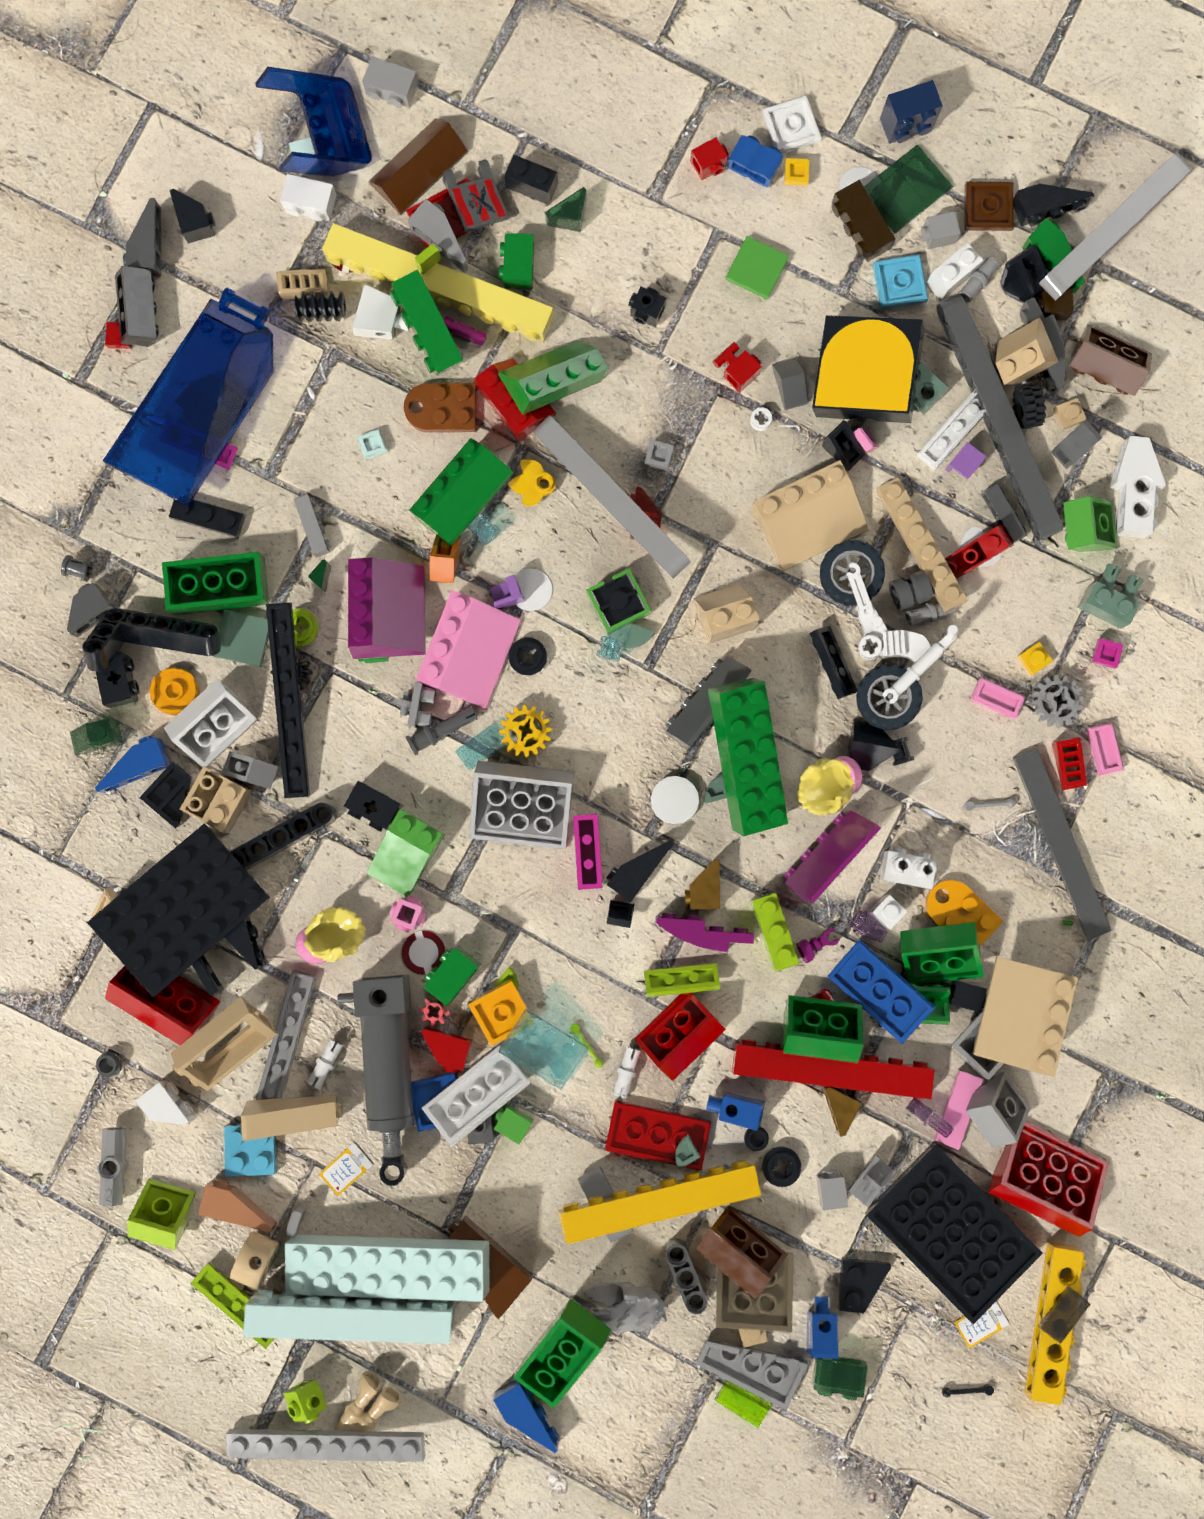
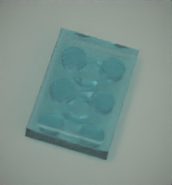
[499,1009,588,1090]

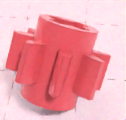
[419,997,451,1027]

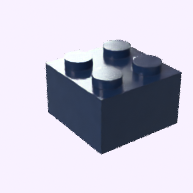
[880,80,943,144]

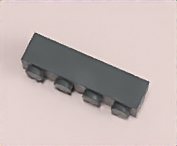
[981,484,1027,544]

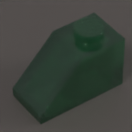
[70,718,123,756]

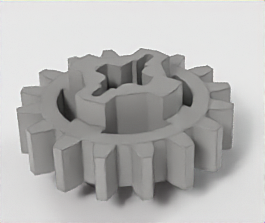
[1029,675,1085,728]

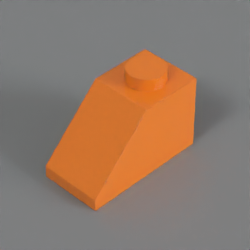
[430,535,461,583]

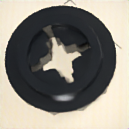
[509,637,547,676]
[761,1146,802,1187]

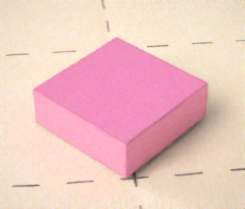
[853,428,879,452]

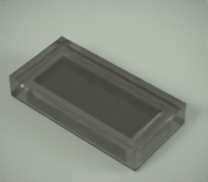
[1038,1286,1091,1344]

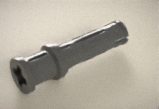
[405,706,478,756]

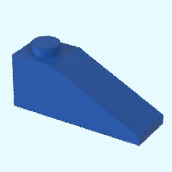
[95,735,171,793]

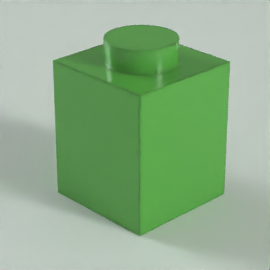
[493,1104,533,1144]

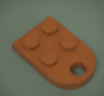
[404,383,476,432]

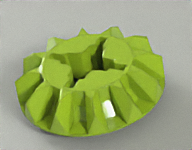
[293,609,319,647]

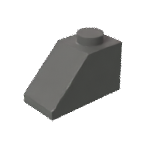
[67,582,115,638]

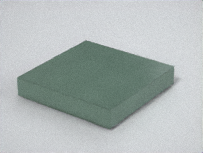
[213,610,269,668]

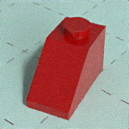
[421,1027,472,1073]

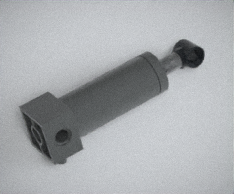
[337,974,414,1186]

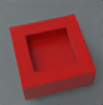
[105,322,132,349]

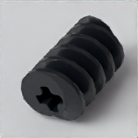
[294,291,346,322]

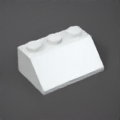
[164,678,257,767]

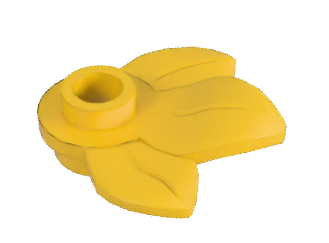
[508,459,556,506]

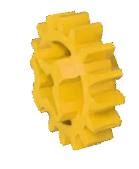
[499,705,552,758]

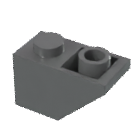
[1051,420,1103,470]

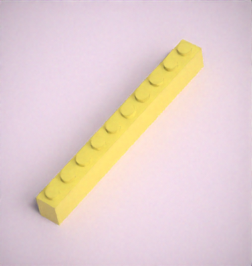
[322,223,554,342]

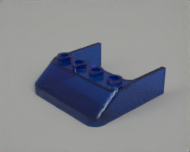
[255,67,372,177]

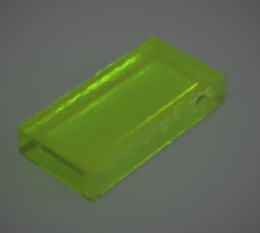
[715,1380,771,1428]

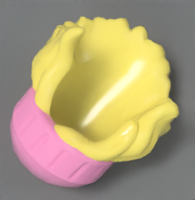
[796,756,862,816]
[296,907,366,964]

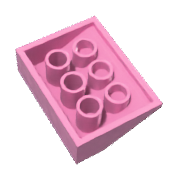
[416,590,521,709]

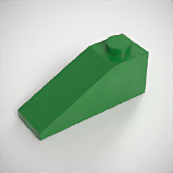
[1022,218,1085,294]

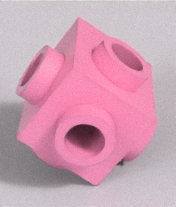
[390,895,427,933]

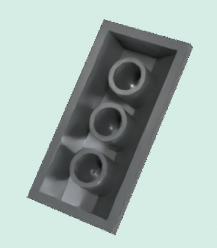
[665,656,752,751]

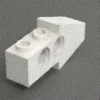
[1110,436,1166,538]

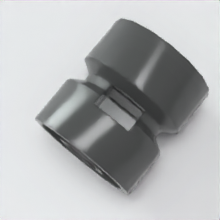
[889,570,933,611]

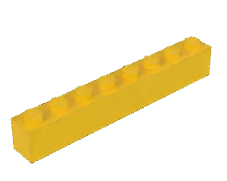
[558,1160,761,1245]

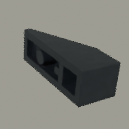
[606,840,674,903]

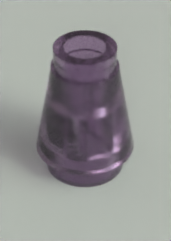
[849,910,888,943]

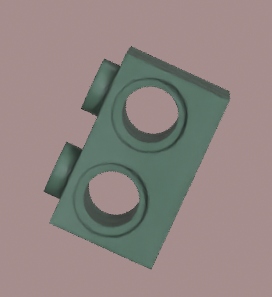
[913,361,948,415]

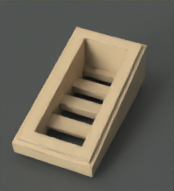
[276,269,329,300]

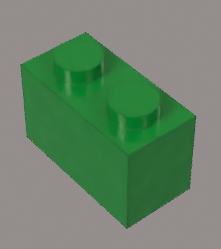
[499,233,534,289]

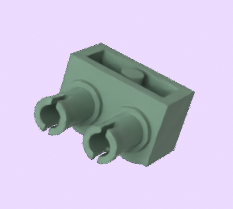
[1077,564,1144,629]

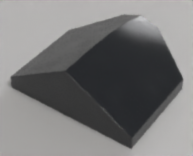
[1000,244,1048,303]

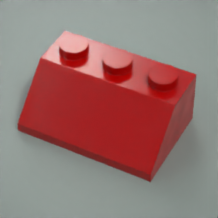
[474,358,556,442]
[634,993,726,1081]

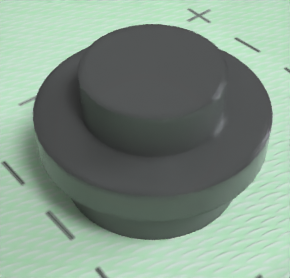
[96,1052,121,1077]

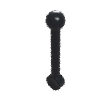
[942,1384,994,1398]

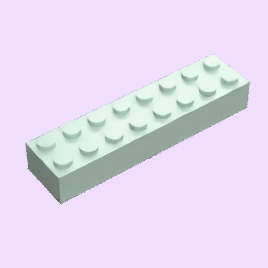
[285,1234,490,1302]
[243,1290,454,1344]

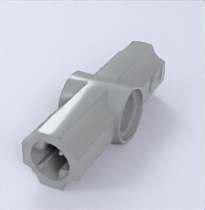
[98,1127,128,1207]

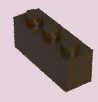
[831,180,896,262]

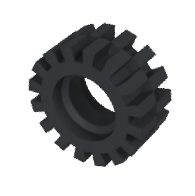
[1013,382,1046,429]

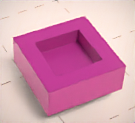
[1091,638,1123,669]

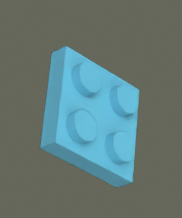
[224,1124,277,1177]

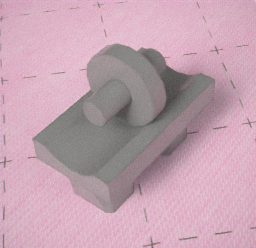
[395,682,437,729]
[847,1155,896,1207]

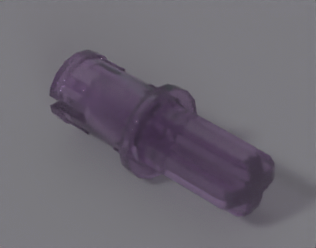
[906,1098,954,1138]

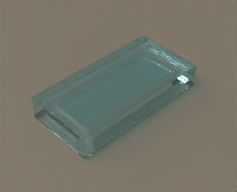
[455,723,508,771]

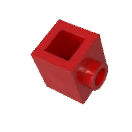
[690,137,729,180]

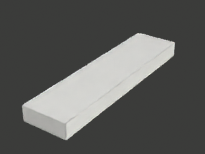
[916,389,986,470]

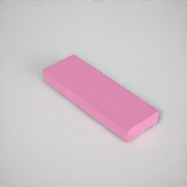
[934,1070,983,1150]

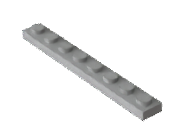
[226,1429,426,1462]

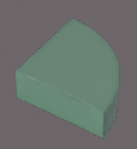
[624,623,654,648]
[705,774,727,804]
[675,1134,700,1169]

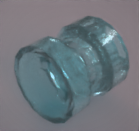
[468,512,501,546]

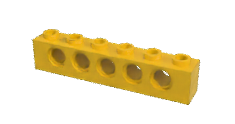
[1025,1242,1086,1406]

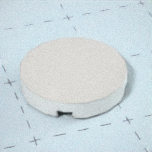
[651,776,699,824]

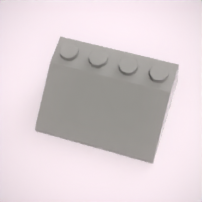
[469,761,574,849]

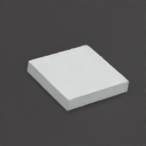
[762,95,822,154]

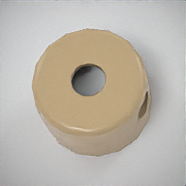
[230,1231,279,1290]

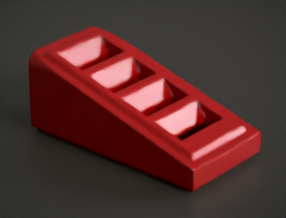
[1052,737,1087,791]

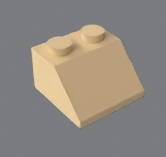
[995,318,1058,385]

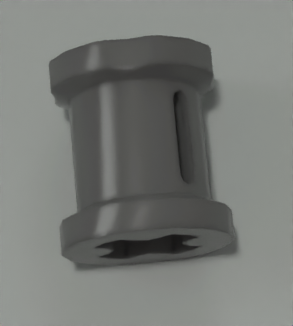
[61,555,93,582]

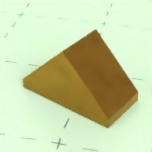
[822,1086,861,1137]

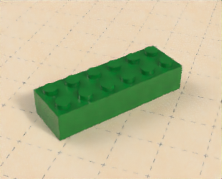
[708,678,789,836]

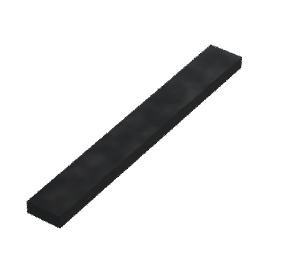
[266,602,310,798]

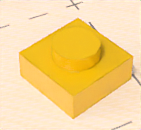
[784,158,809,186]
[1017,642,1053,676]

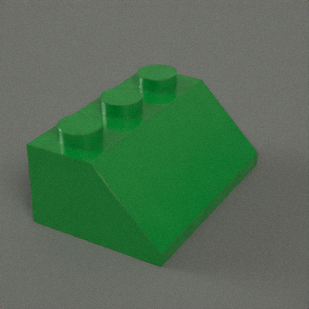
[900,922,984,984]

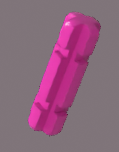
[443,317,487,346]

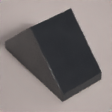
[822,420,865,471]

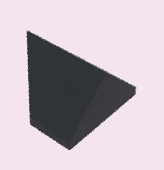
[847,720,902,771]

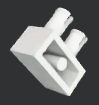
[880,847,937,889]

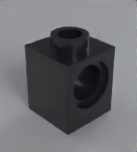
[948,980,987,1013]

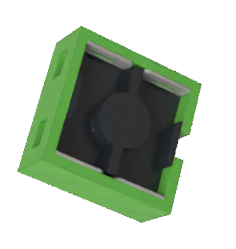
[586,568,651,635]

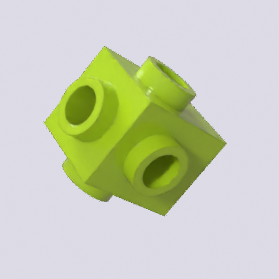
[283,1379,327,1424]

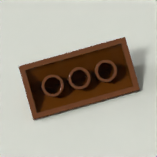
[368,118,468,215]

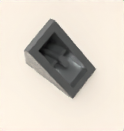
[772,359,808,410]

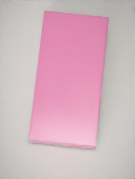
[970,677,1025,720]
[1086,723,1124,776]

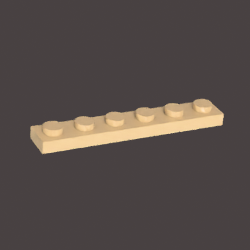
[876,477,968,613]

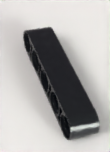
[230,803,337,870]

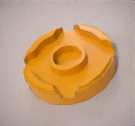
[149,667,200,716]

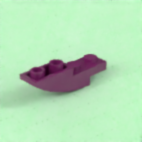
[655,913,754,952]

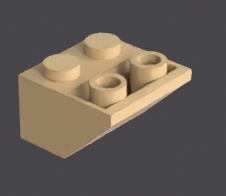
[180,766,253,833]

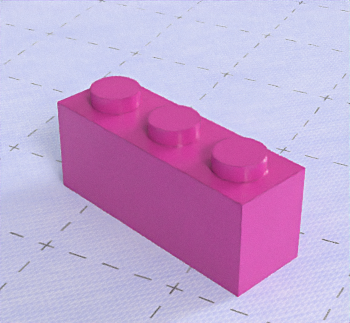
[573,814,603,890]

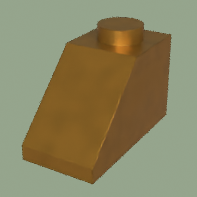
[685,859,720,909]

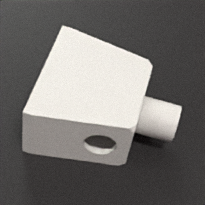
[352,284,410,340]

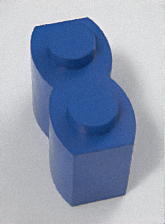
[727,135,783,188]

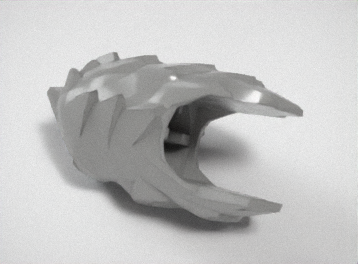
[585,1282,668,1334]

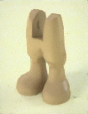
[334,1371,402,1431]

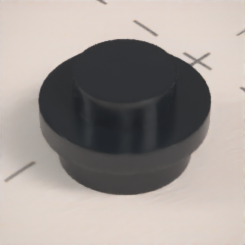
[744,1126,769,1151]

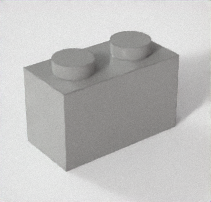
[362,56,419,108]

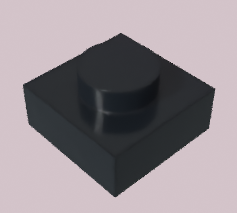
[606,900,634,928]

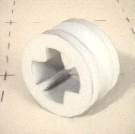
[750,407,772,431]

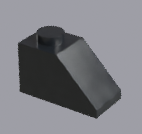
[169,189,216,244]

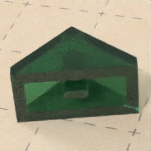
[545,187,587,232]

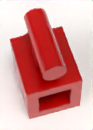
[712,342,762,394]

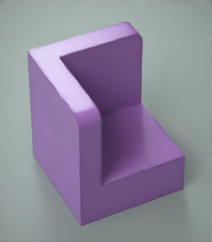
[945,442,986,479]
[490,575,525,610]

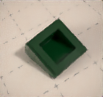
[308,559,331,592]

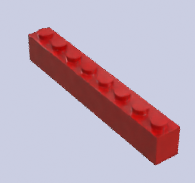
[732,1039,935,1100]

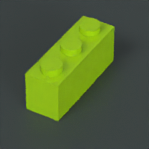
[750,893,799,972]

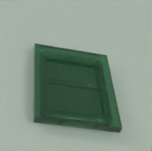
[864,145,953,234]

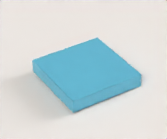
[872,254,928,310]

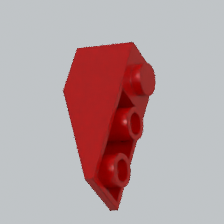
[944,525,1014,579]

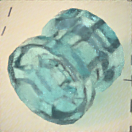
[596,636,624,662]

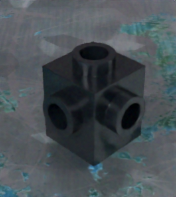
[628,286,667,327]

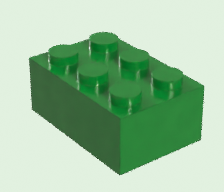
[783,995,863,1063]

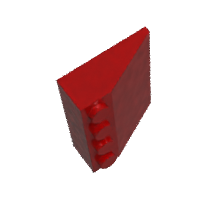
[988,1121,1109,1237]

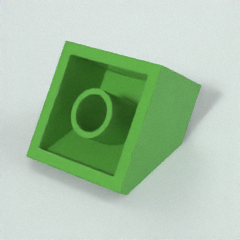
[1063,496,1118,552]

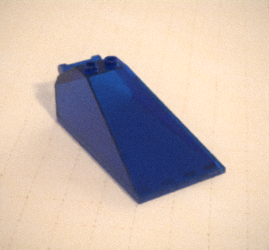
[103,287,274,506]

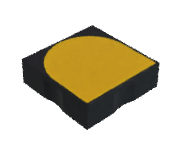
[812,315,925,423]

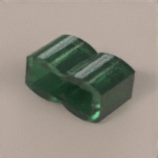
[812,1357,868,1400]

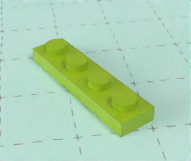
[191,1262,275,1349]

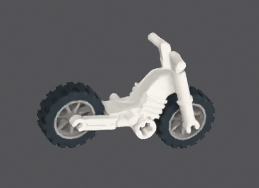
[820,540,958,730]

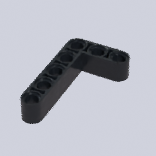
[82,608,221,672]

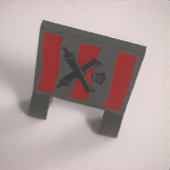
[442,159,509,232]

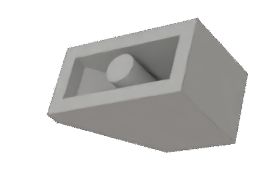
[222,751,278,789]

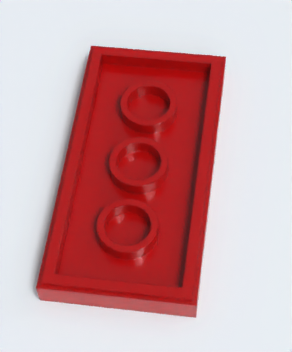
[605,1100,711,1171]

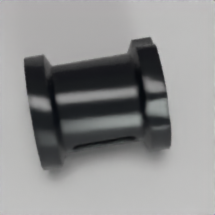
[892,737,914,766]

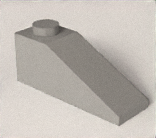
[408,199,468,273]

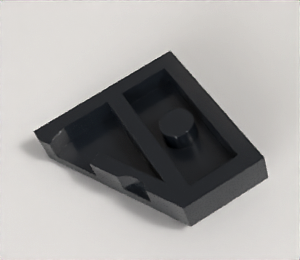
[140,761,192,829]
[838,1258,891,1313]

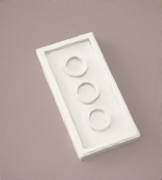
[422,1045,530,1147]

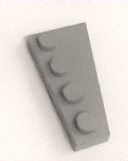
[695,1338,808,1410]

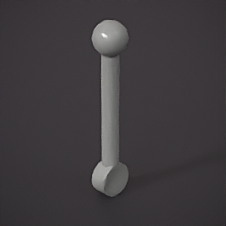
[964,798,1016,811]

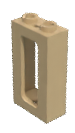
[170,996,278,1091]

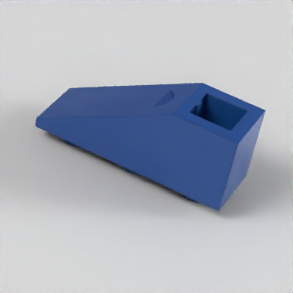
[493,1380,560,1453]

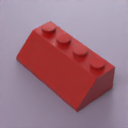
[104,966,221,1045]

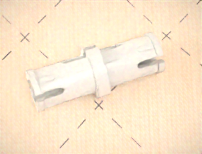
[306,1038,344,1089]
[612,1046,641,1099]

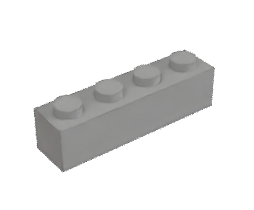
[294,494,331,558]

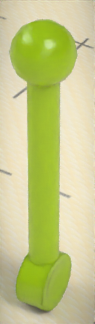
[570,1024,604,1068]

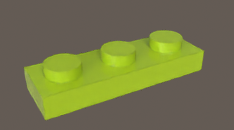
[644,963,720,997]

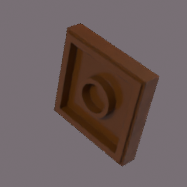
[964,182,1014,231]

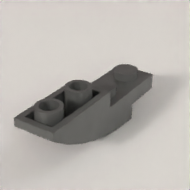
[1020,297,1066,397]

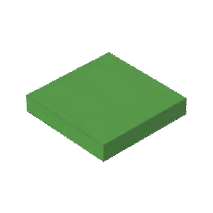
[725,236,789,300]

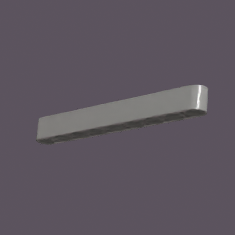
[1039,152,1193,301]
[532,415,691,579]

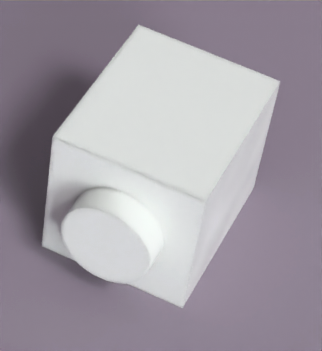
[868,895,907,930]

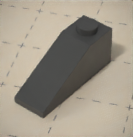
[123,198,162,276]

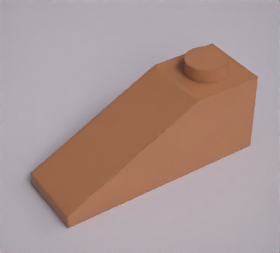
[198,1178,277,1233]

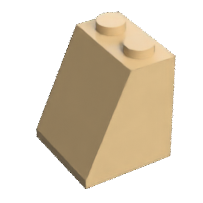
[694,584,759,644]

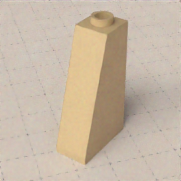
[241,1095,343,1141]

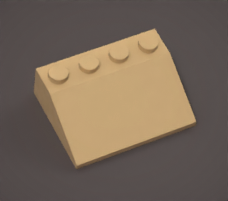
[751,460,869,571]
[973,957,1078,1077]

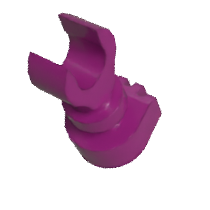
[796,929,840,963]

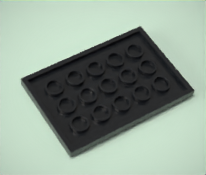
[86,823,270,998]
[865,1143,1043,1325]

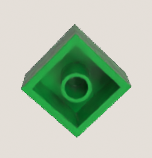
[423,946,482,1006]

